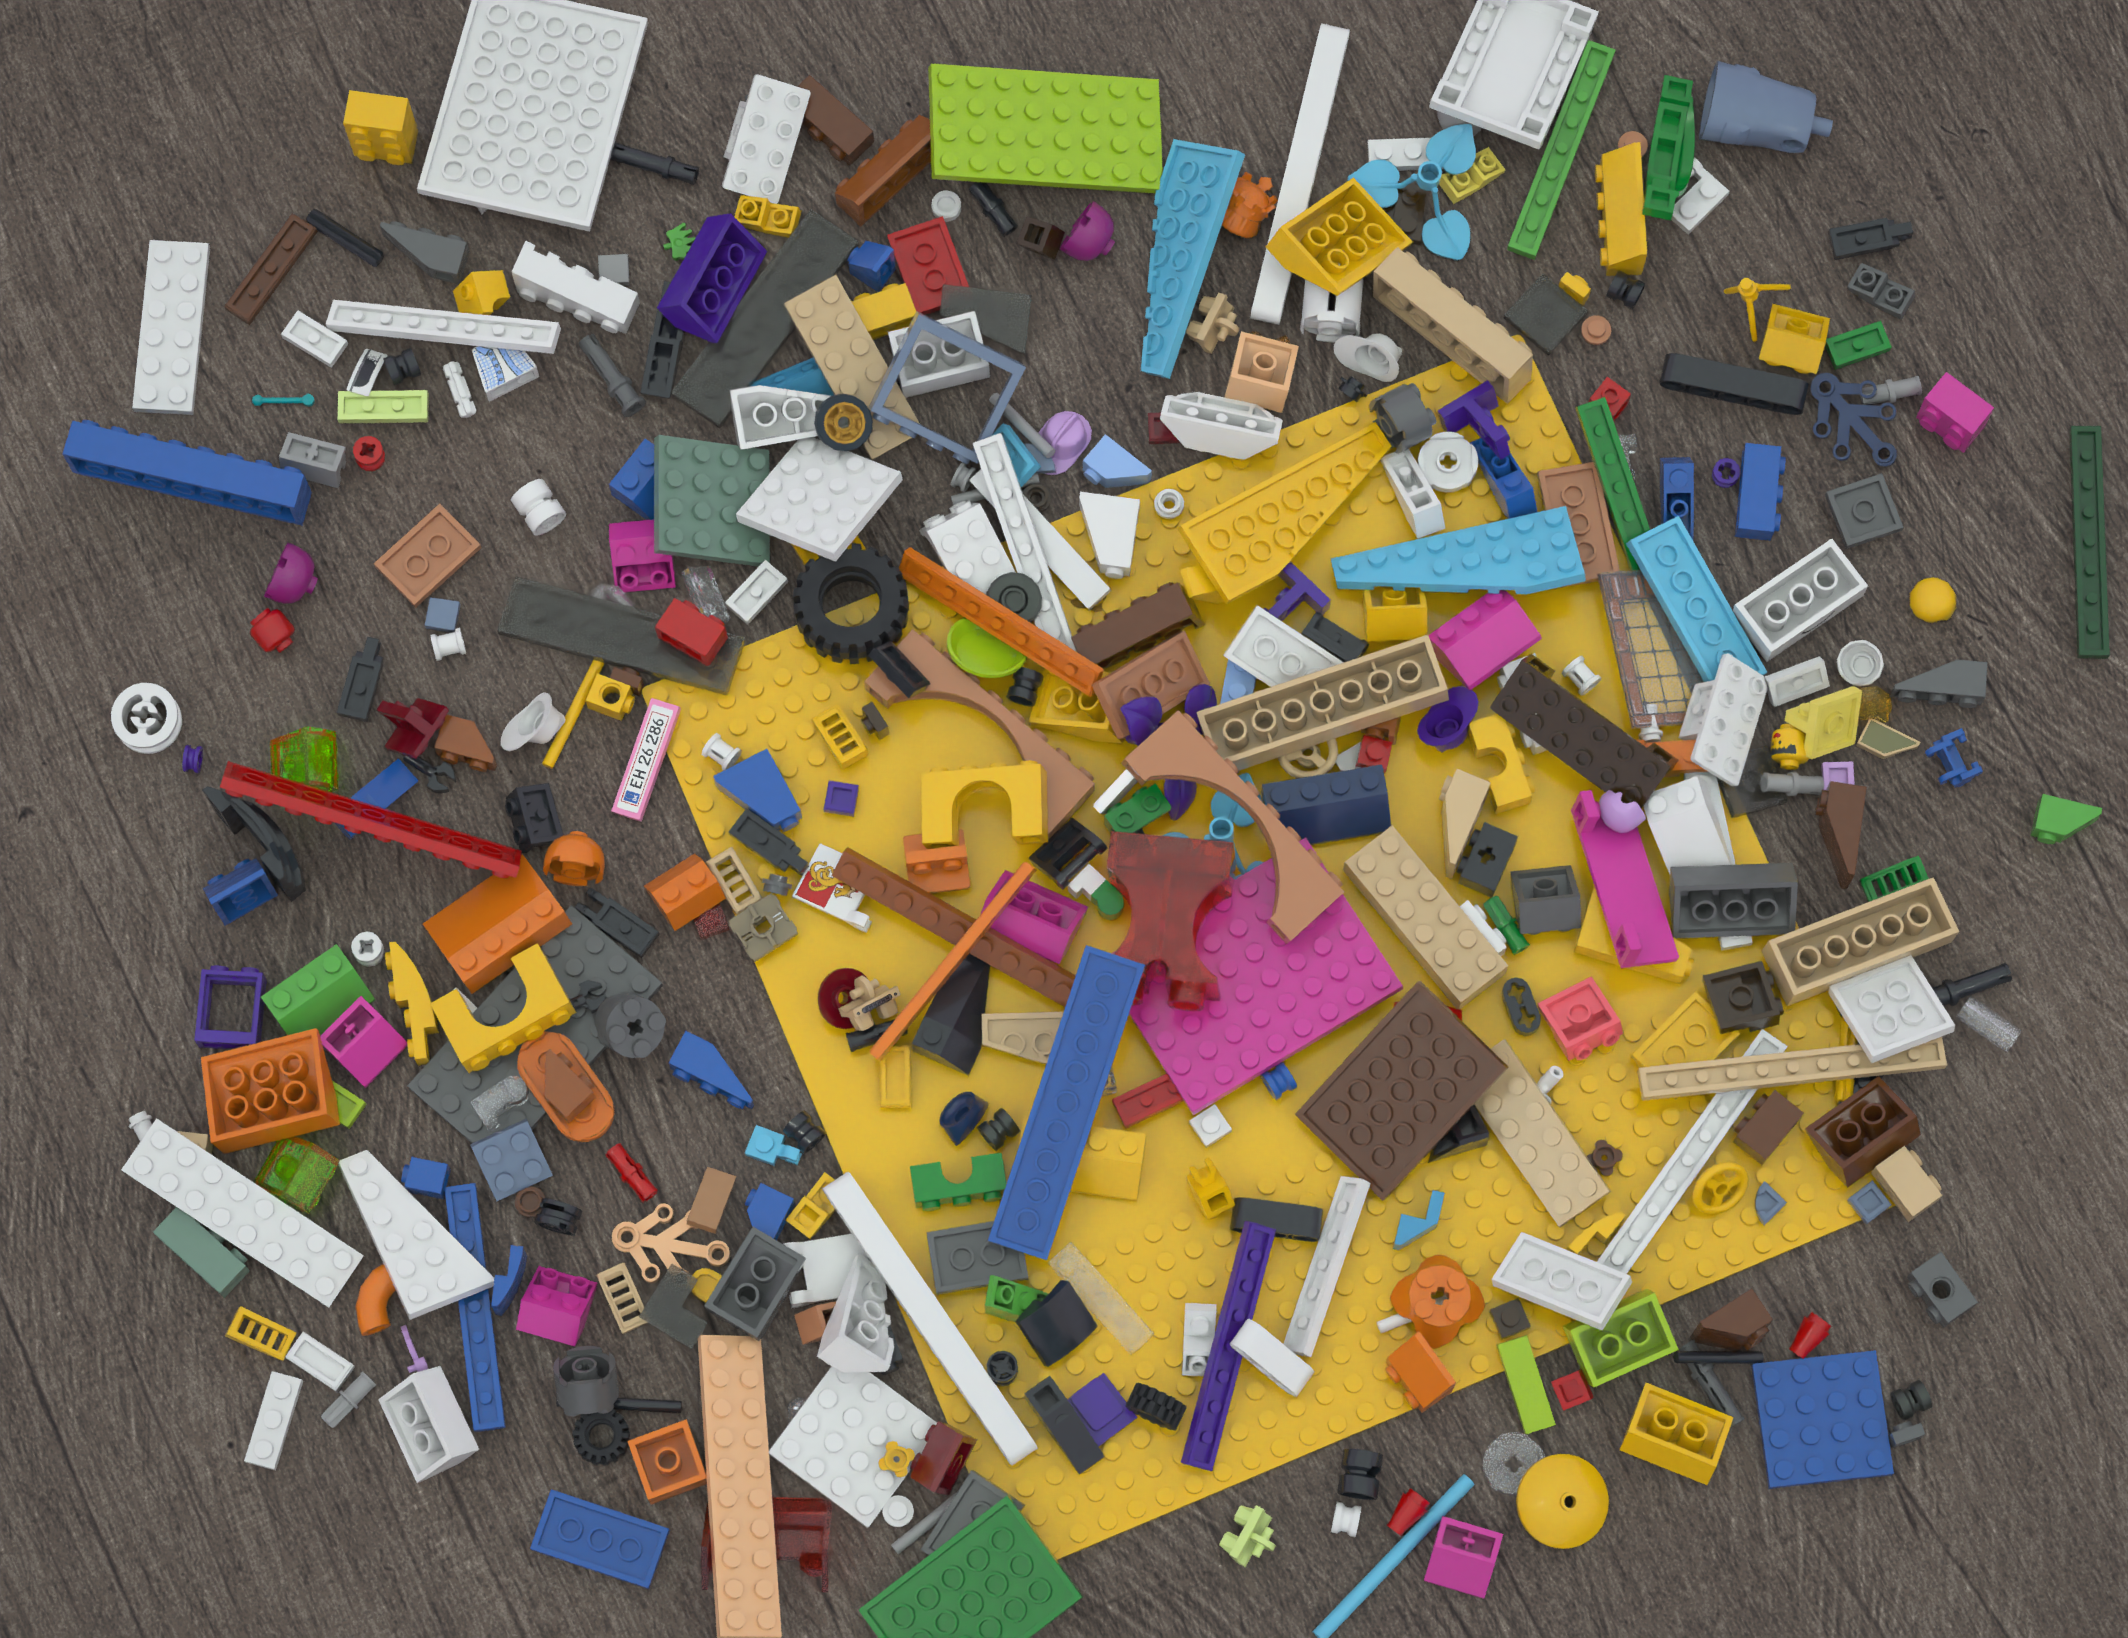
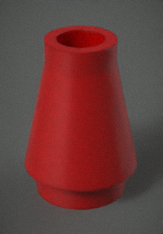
[1789,1312,1832,1359]
[1387,1488,1430,1536]

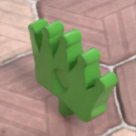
[663,223,695,260]

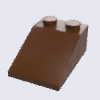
[1815,781,1867,889]

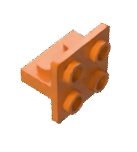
[903,829,970,894]

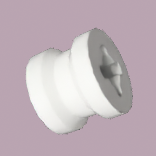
[351,932,385,967]
[1331,1502,1361,1537]

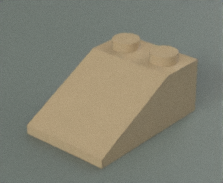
[1439,769,1491,879]

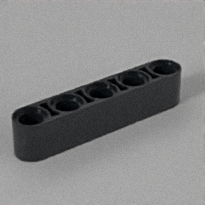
[1660,353,1808,415]

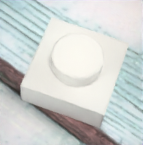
[1189,1104,1232,1148]

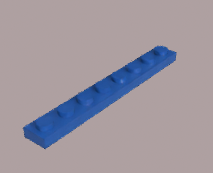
[444,1183,506,1432]

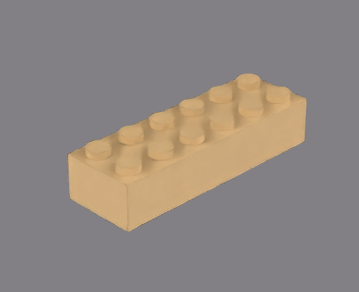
[1373,247,1533,404]
[1343,825,1508,1009]
[1762,877,1959,1006]

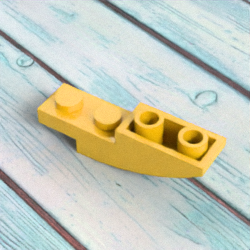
[385,942,439,1066]

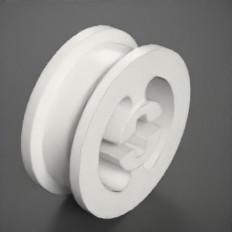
[111,683,182,754]

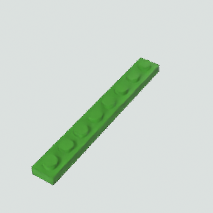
[1507,40,1616,260]

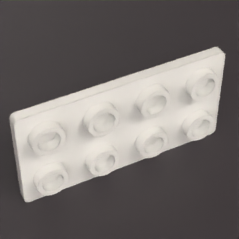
[722,74,811,204]
[1678,653,1768,787]

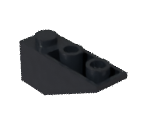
[1024,1376,1105,1475]

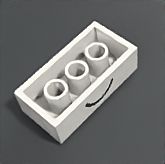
[1733,539,1868,662]

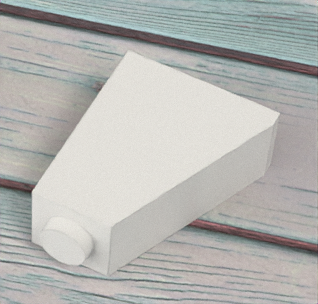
[1079,492,1140,579]

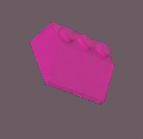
[1428,590,1542,690]
[980,870,1088,964]

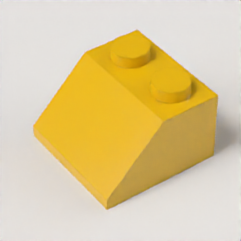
[1759,303,1830,374]
[1362,586,1428,643]

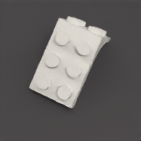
[919,500,1016,594]

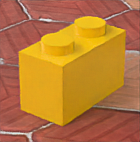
[851,283,916,340]

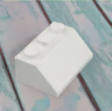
[888,311,990,398]
[378,1366,479,1483]

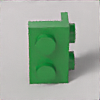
[1104,783,1171,840]

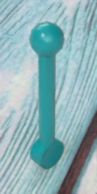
[252,394,315,407]

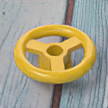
[1693,1162,1749,1214]

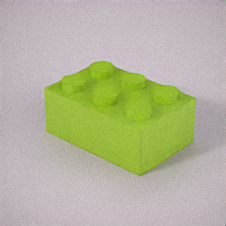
[1562,1289,1679,1387]

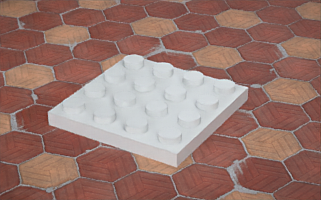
[736,437,903,562]
[769,1366,937,1528]

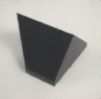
[1428,1105,1489,1163]

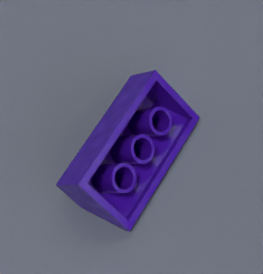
[657,213,767,343]

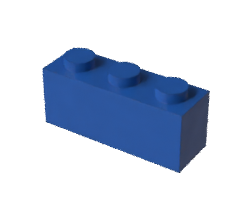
[1735,443,1786,541]

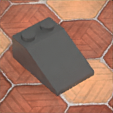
[704,1227,806,1341]

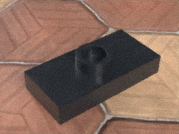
[868,641,931,698]

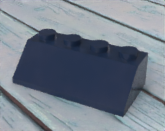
[1261,765,1391,845]

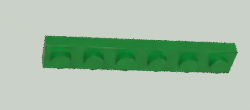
[1575,397,1650,573]

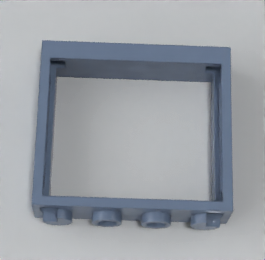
[869,311,1026,464]

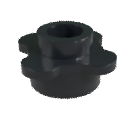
[1338,376,1367,402]

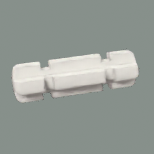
[443,361,476,418]

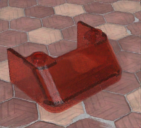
[701,1497,832,1592]

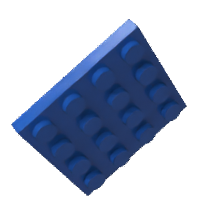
[1751,1350,1894,1489]

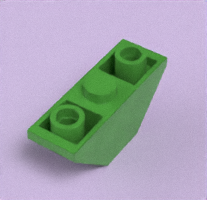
[985,1275,1049,1322]

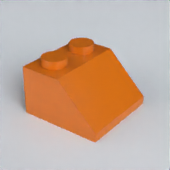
[644,853,726,931]
[1385,1332,1456,1413]

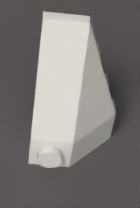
[730,385,849,450]

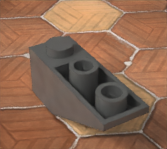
[380,221,470,284]
[1890,659,1987,708]

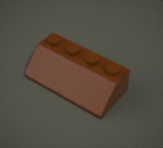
[835,115,931,227]

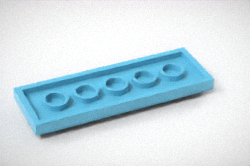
[1626,516,1767,682]

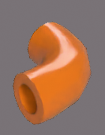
[356,1263,396,1336]

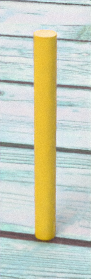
[542,657,605,769]

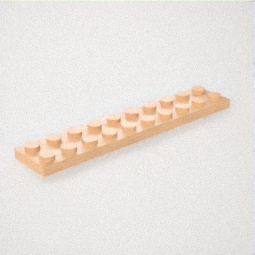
[697,1335,782,1638]

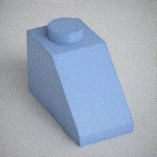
[1083,434,1152,488]

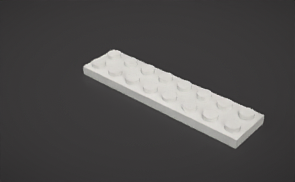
[121,1118,364,1307]

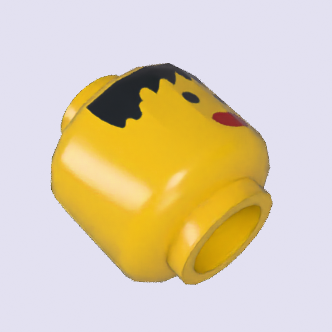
[1770,723,1809,770]

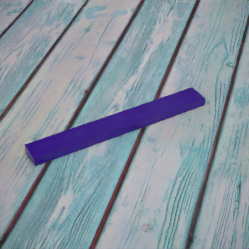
[1181,1221,1276,1471]

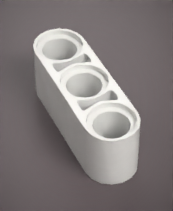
[1230,1319,1315,1397]

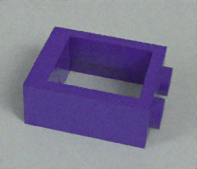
[194,965,267,1049]

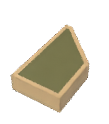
[1856,717,1920,759]

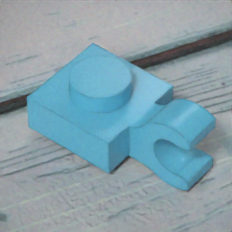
[745,1125,802,1166]

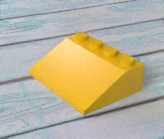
[1266,177,1413,296]

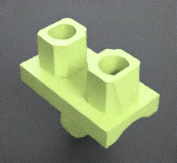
[1220,1505,1276,1567]

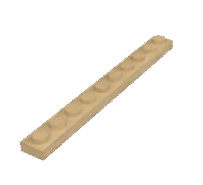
[1637,1037,1947,1101]

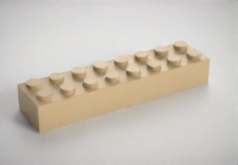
[1197,635,1449,770]

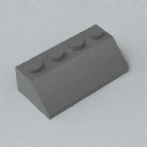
[1669,863,1798,938]

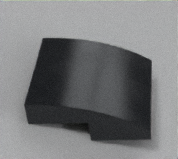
[1015,1280,1098,1367]

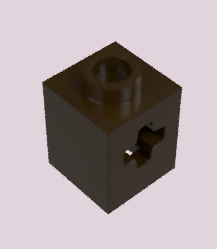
[1016,216,1065,260]

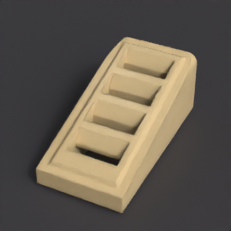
[705,847,763,915]
[596,1263,651,1334]

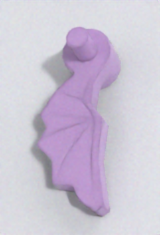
[401,1325,429,1373]

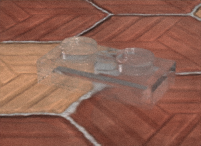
[681,566,731,624]

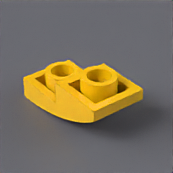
[734,195,802,239]

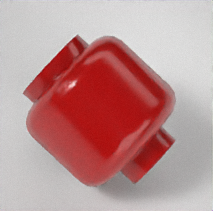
[250,608,295,653]

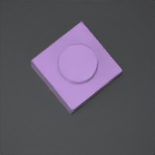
[1821,762,1854,790]

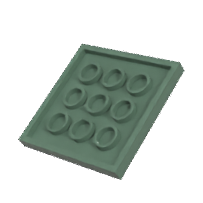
[654,435,770,567]

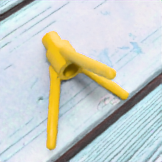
[1724,278,1791,342]

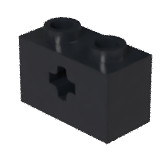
[1456,822,1518,897]

